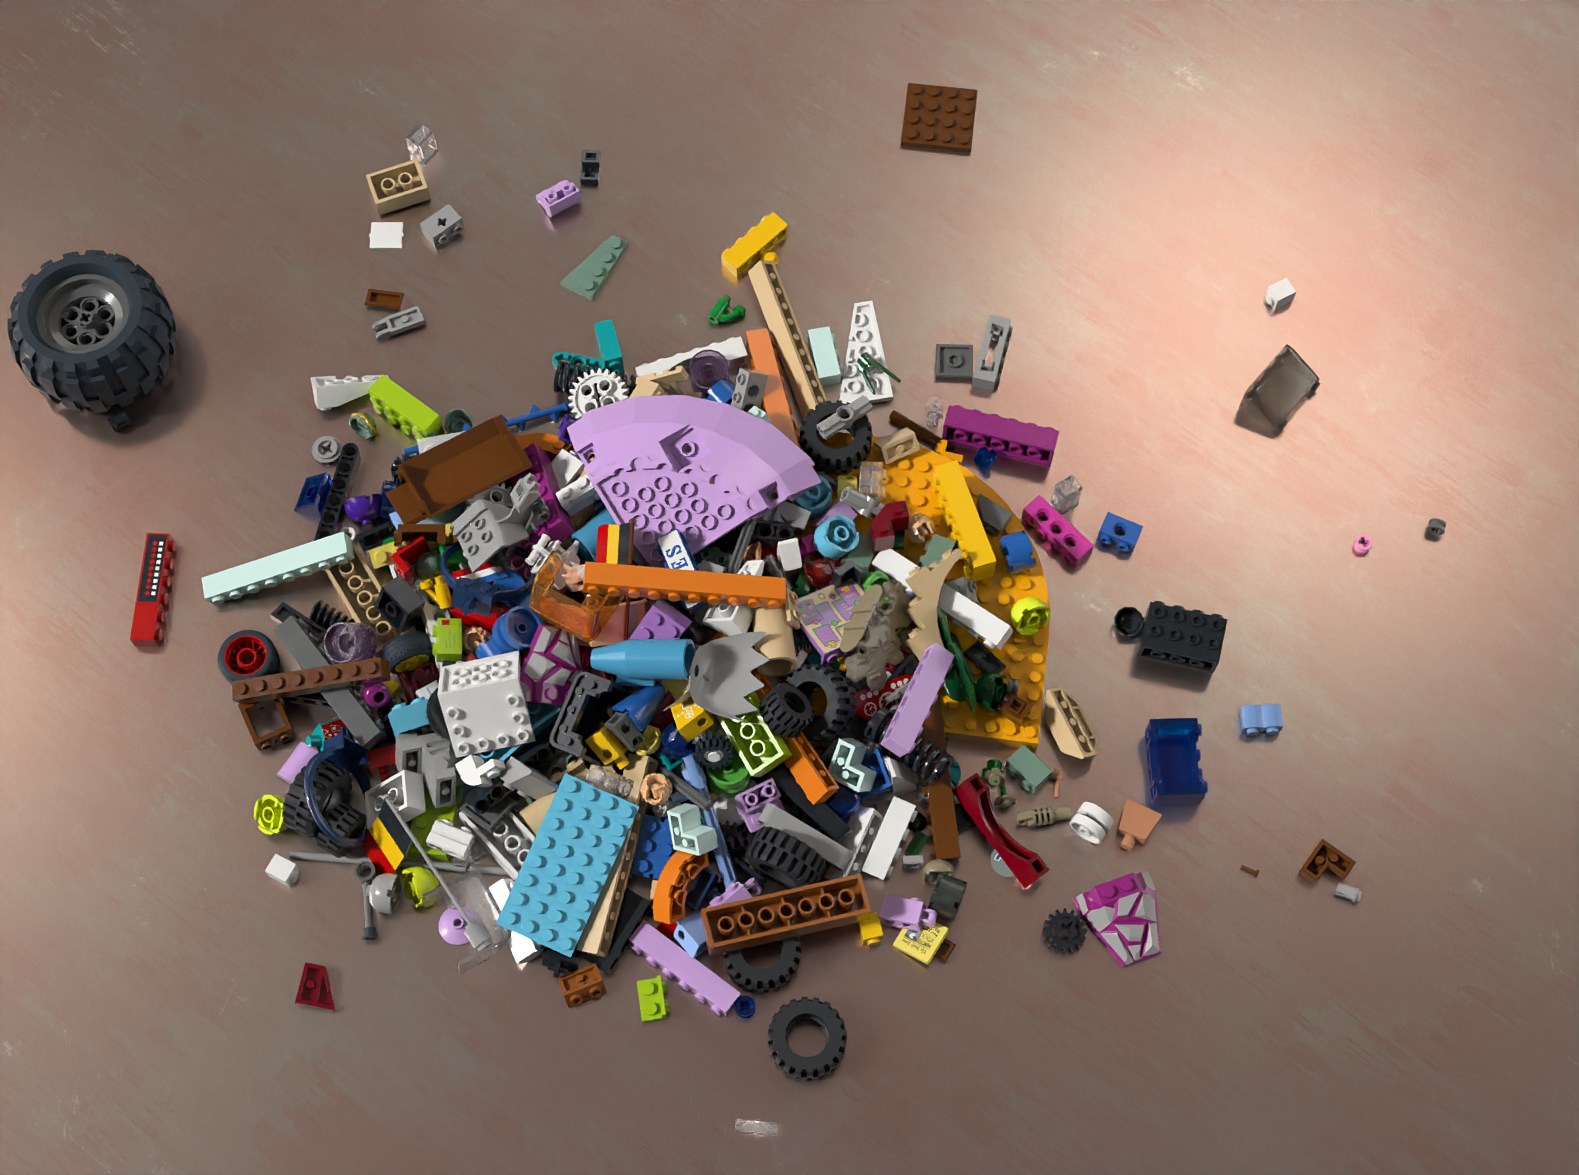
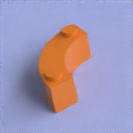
[515,433,574,461]
[653,850,709,924]

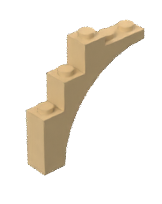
[904,548,963,665]

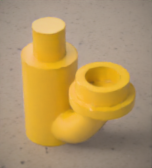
[419,575,452,609]

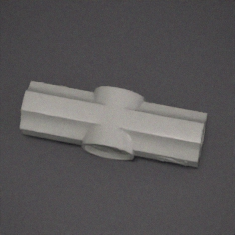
[817,395,873,440]
[840,486,885,518]

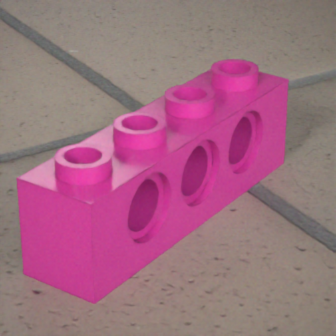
[1022,495,1094,567]

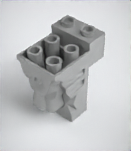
[750,496,811,538]
[395,731,465,808]

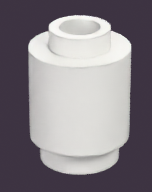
[653,799,682,819]

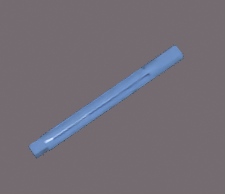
[683,753,738,888]

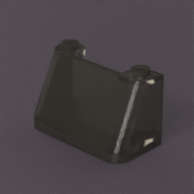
[1238,344,1321,434]

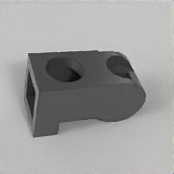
[604,712,644,752]

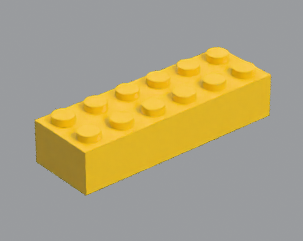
[931,460,996,582]

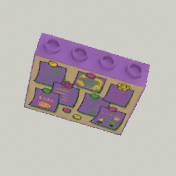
[797,579,882,665]

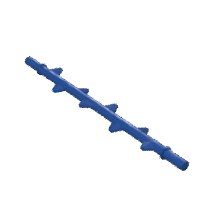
[403,402,572,456]

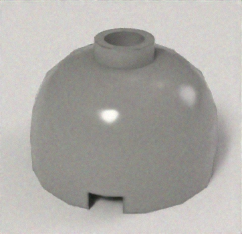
[366,873,401,914]

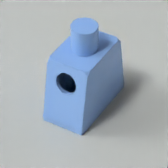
[674,911,708,959]

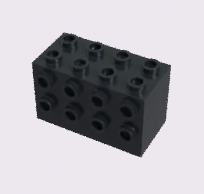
[1137,601,1228,673]

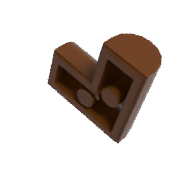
[1299,839,1356,883]

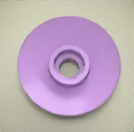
[439,905,479,945]

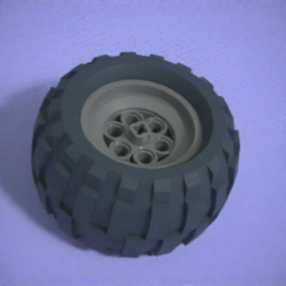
[8,250,176,413]

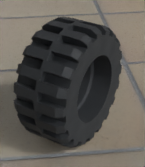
[800,400,872,476]
[786,664,857,741]
[282,759,352,839]
[746,826,826,889]
[723,936,801,993]
[768,996,847,1081]

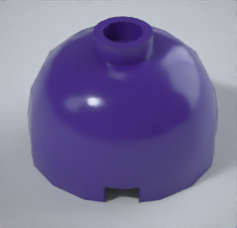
[343,494,383,525]

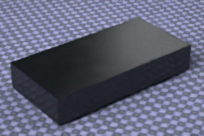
[964,640,1006,674]

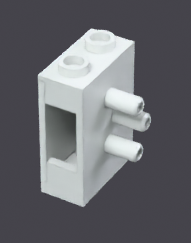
[551,449,585,490]

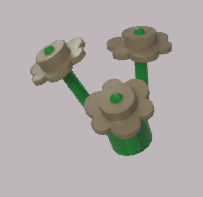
[981,759,1016,809]

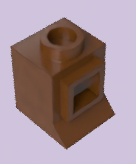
[1000,693,1033,727]

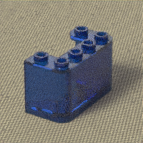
[1145,718,1208,805]

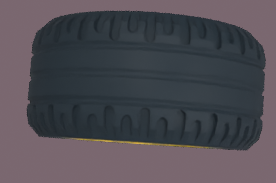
[381,631,434,675]

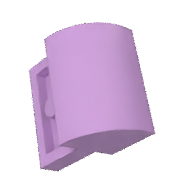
[536,179,582,217]
[276,742,318,785]
[735,778,786,833]

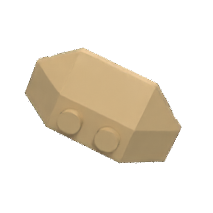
[1044,686,1098,759]

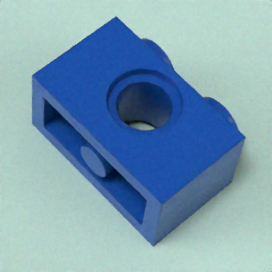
[1097,512,1143,552]

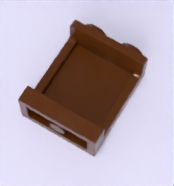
[394,524,445,553]

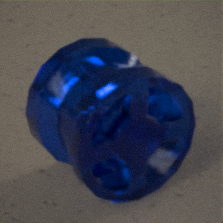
[735,995,756,1019]

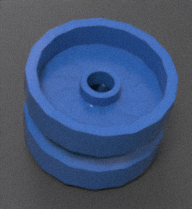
[492,606,543,655]

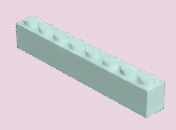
[202,532,355,605]

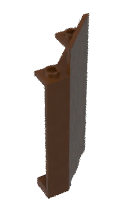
[385,415,533,524]

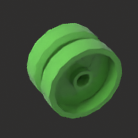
[706,747,751,798]

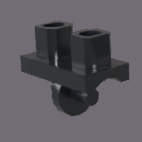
[542,948,579,978]

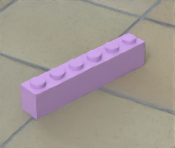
[881,642,955,757]
[628,920,741,1017]

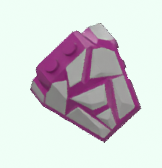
[520,624,584,707]
[1073,872,1161,967]

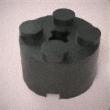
[928,873,967,921]

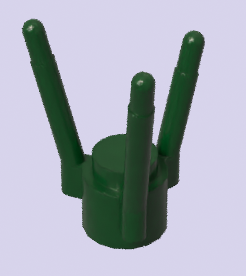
[857,352,901,395]

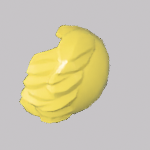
[635,725,661,756]

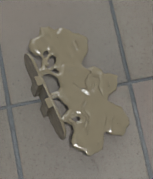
[840,581,913,691]

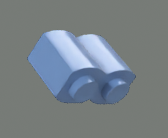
[1239,704,1283,736]

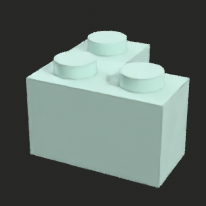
[828,738,877,792]
[667,803,718,856]

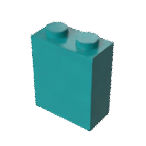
[594,319,625,376]

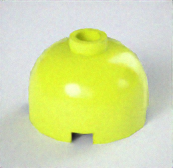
[1011,597,1051,636]
[254,794,288,835]
[402,866,439,908]

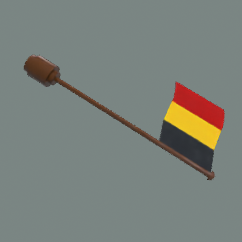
[596,518,637,691]

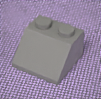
[498,756,559,800]

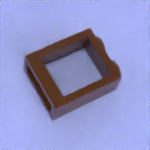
[238,699,296,751]

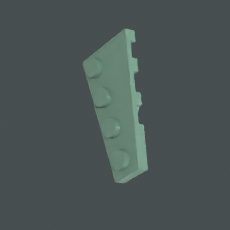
[560,234,628,300]

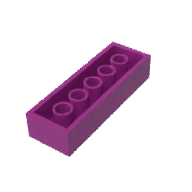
[942,405,1059,467]
[510,442,575,549]

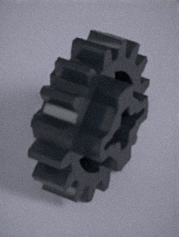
[709,820,748,862]
[1042,908,1087,954]

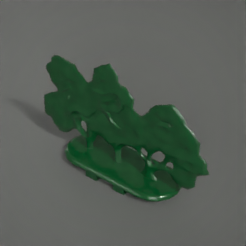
[937,607,977,716]

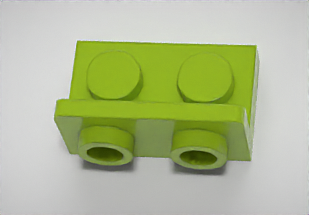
[637,975,670,1023]

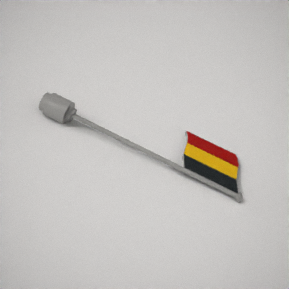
[362,794,493,952]

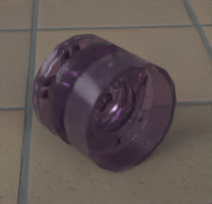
[689,349,729,398]
[324,622,377,663]

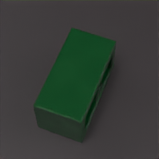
[905,830,928,856]

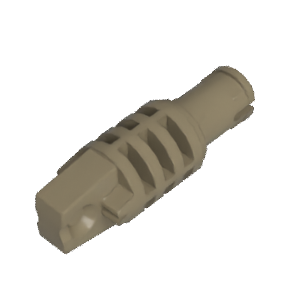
[1016,807,1072,827]

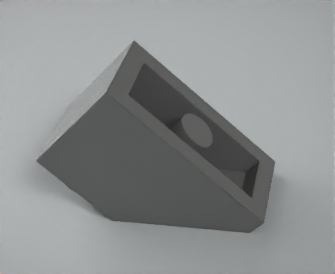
[977,494,1012,538]

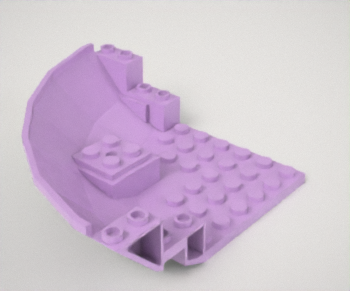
[567,395,822,568]

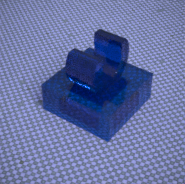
[973,446,998,473]

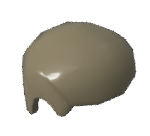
[923,859,954,885]

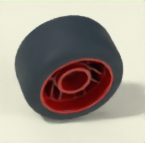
[217,630,280,686]

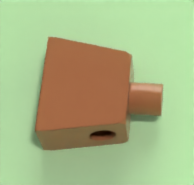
[1117,799,1162,850]

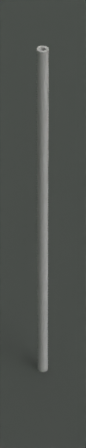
[290,851,509,875]

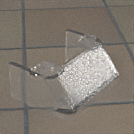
[423,871,512,974]

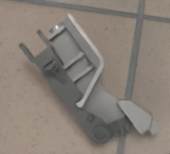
[449,473,550,573]

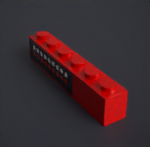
[130,533,176,647]

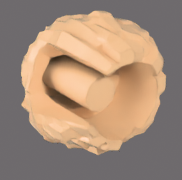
[906,513,936,544]
[462,626,490,658]
[640,773,673,806]

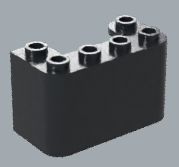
[550,671,632,767]

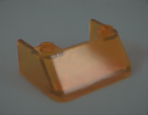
[529,550,624,642]

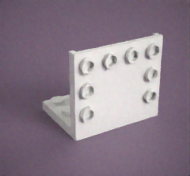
[437,651,535,758]

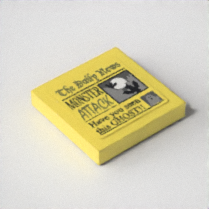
[893,917,949,965]

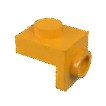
[935,440,963,463]

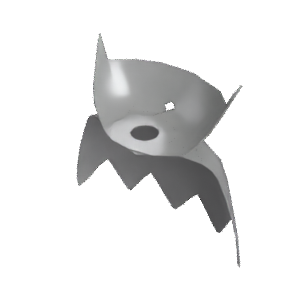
[663,631,769,721]

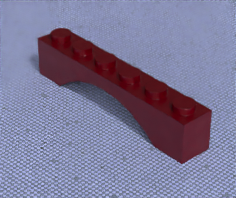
[952,773,1049,889]

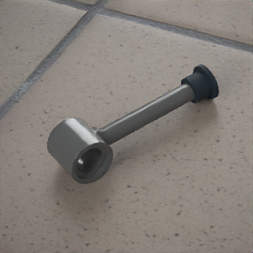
[355,861,378,940]

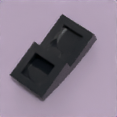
[580,150,601,185]

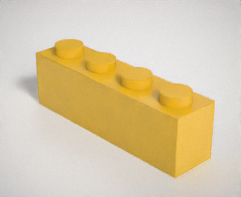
[721,212,788,278]

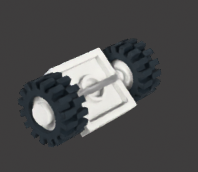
[692,712,733,770]

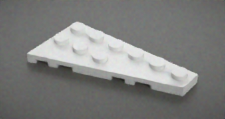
[839,301,893,404]

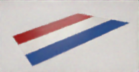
[451,562,508,583]

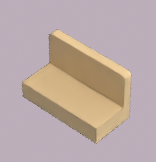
[874,427,920,464]

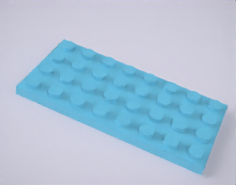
[496,773,639,957]

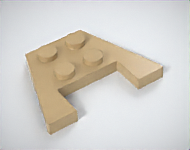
[635,366,707,399]

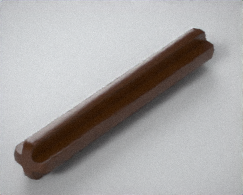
[889,410,955,453]

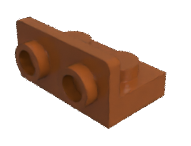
[557,963,607,1008]

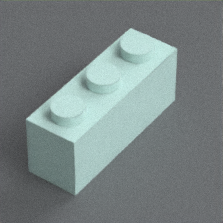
[808,326,843,386]

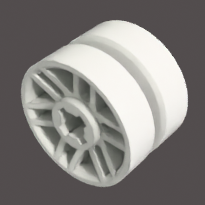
[1069,802,1114,844]

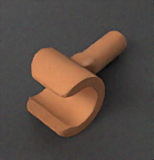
[1050,768,1063,797]

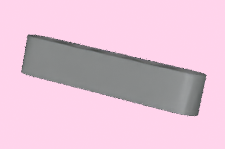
[757,803,852,871]

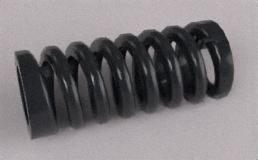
[553,360,638,403]
[864,707,953,786]

